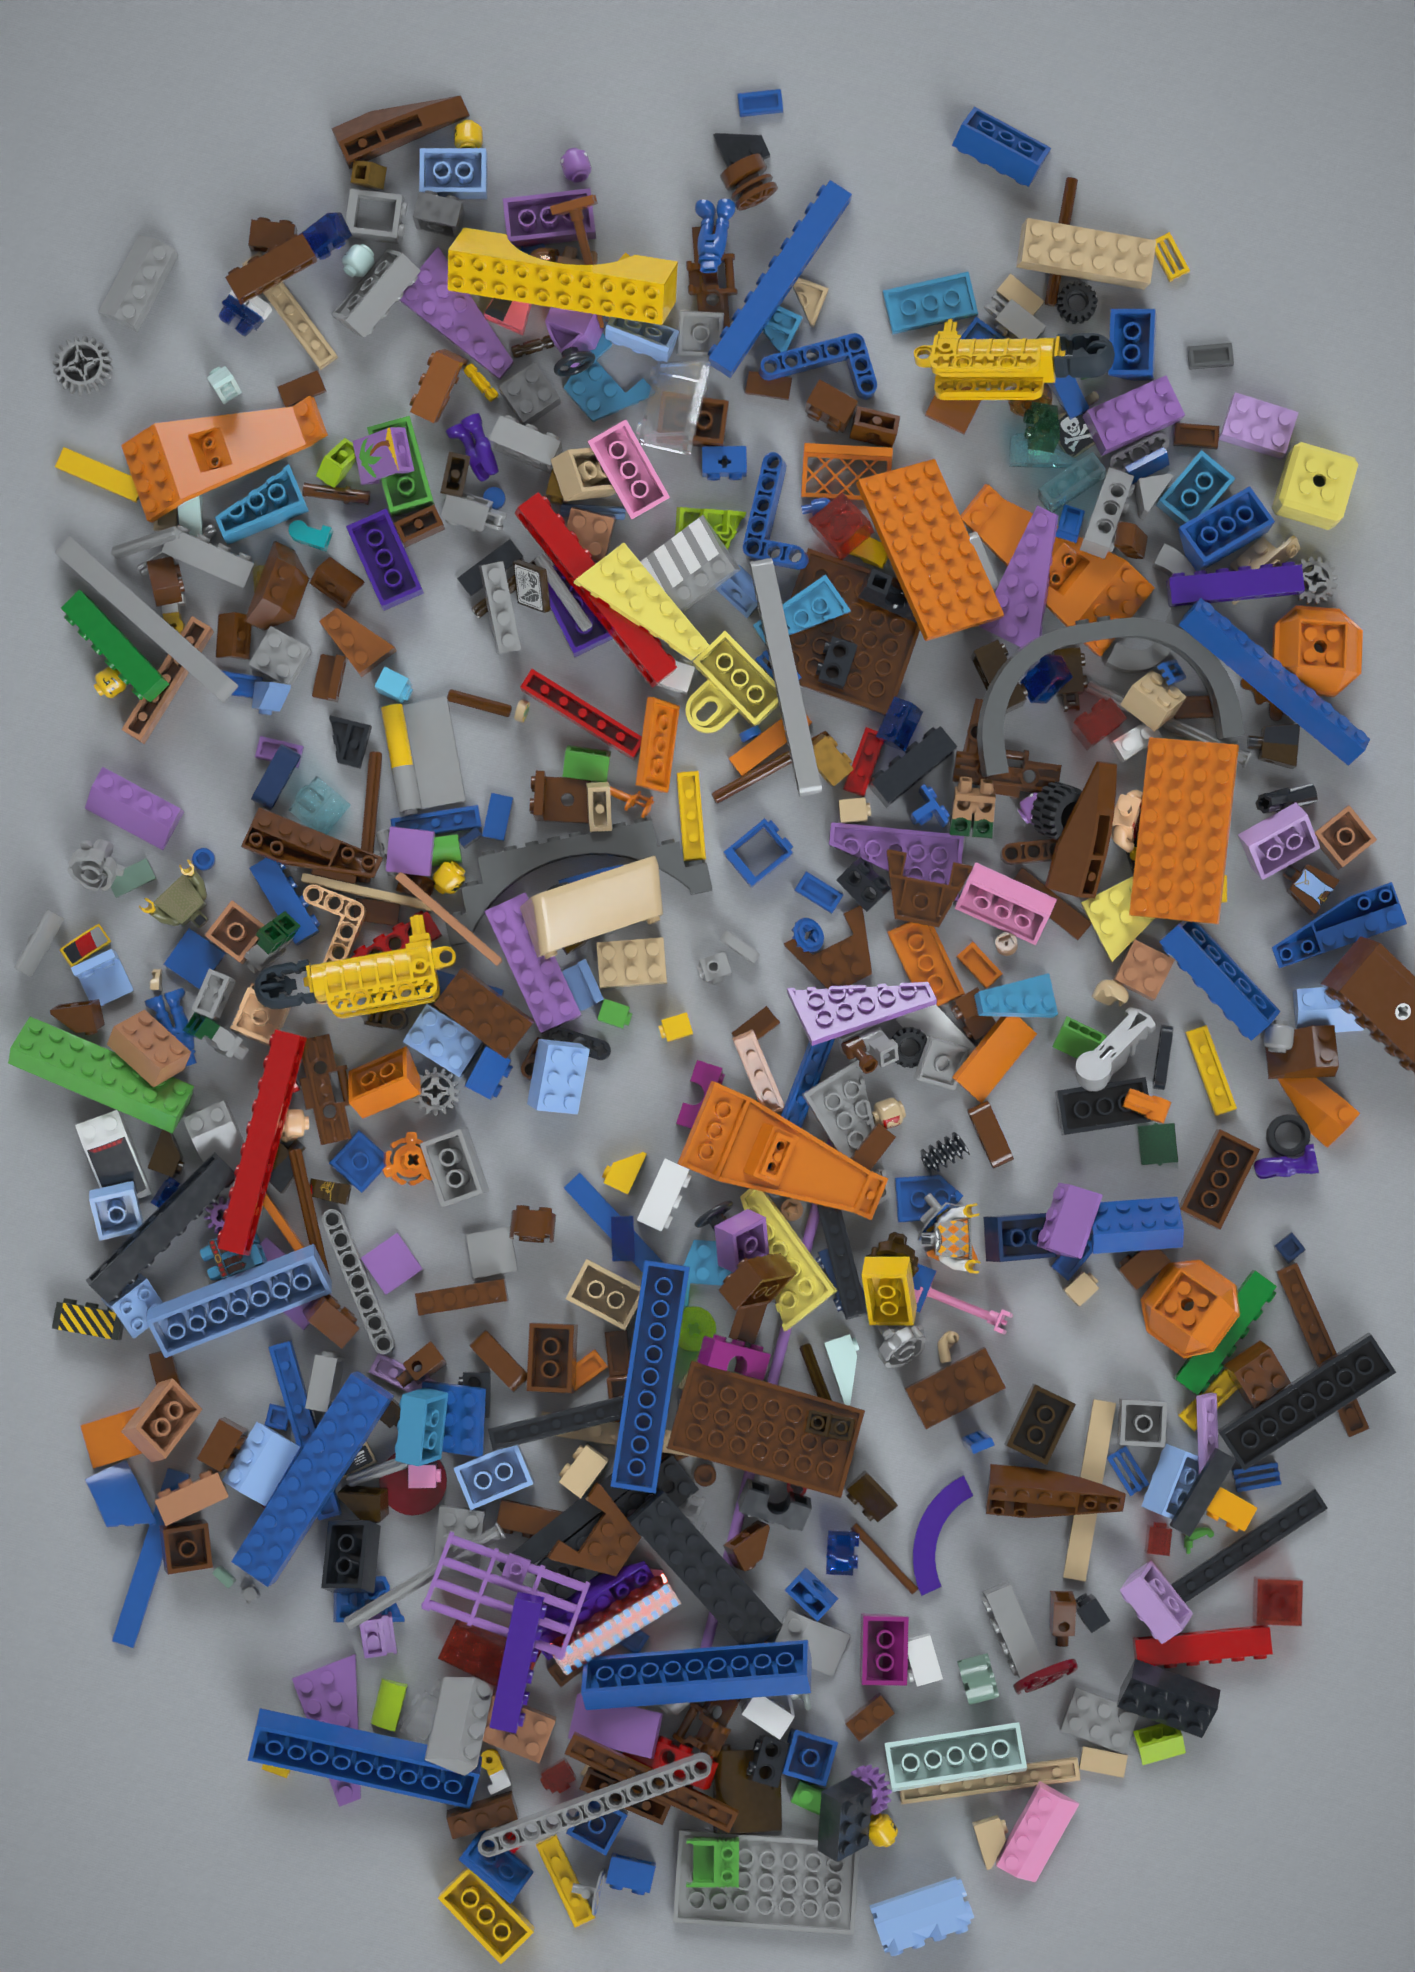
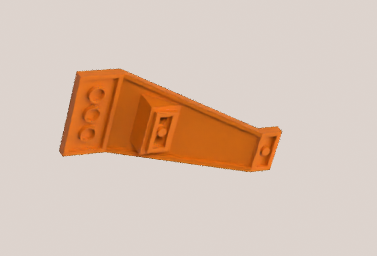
[121,396,328,523]
[960,484,1155,657]
[677,1081,888,1220]

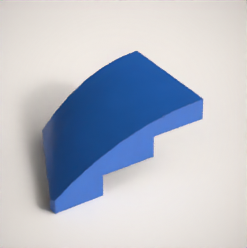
[85,1460,156,1527]
[333,1576,405,1622]

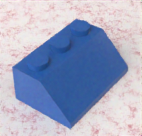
[1108,309,1157,381]

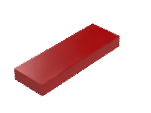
[843,727,887,797]

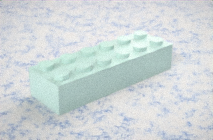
[884,1722,1027,1792]

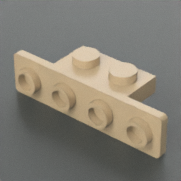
[1230,535,1301,605]

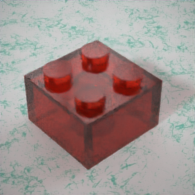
[808,492,875,560]
[1071,697,1127,751]
[1252,1576,1303,1626]

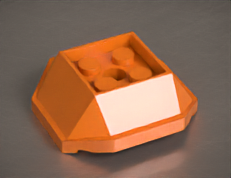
[1272,605,1363,697]
[1140,1260,1240,1359]

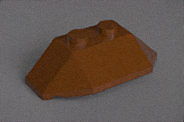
[244,541,310,631]
[579,1767,671,1825]

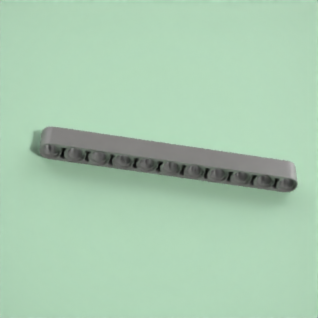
[55,536,238,703]
[749,558,822,797]
[478,1753,712,1857]

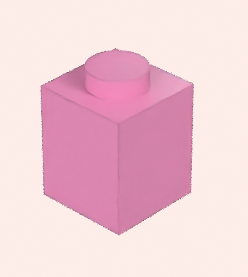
[408,1464,441,1488]

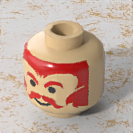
[872,1098,906,1129]

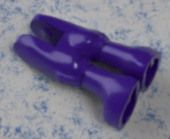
[445,413,499,482]
[1254,1144,1319,1179]

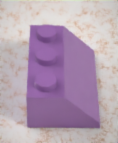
[1037,1183,1103,1259]

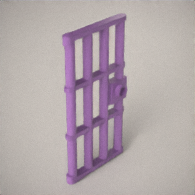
[421,1531,590,1660]

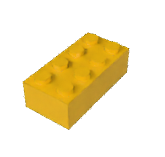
[438,1867,535,1964]

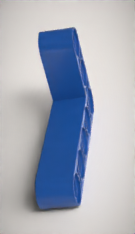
[759,333,877,400]
[743,452,809,570]

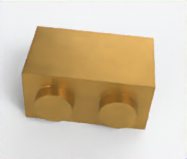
[812,734,854,787]

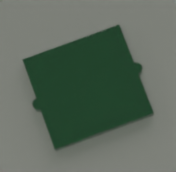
[1137,1122,1178,1166]

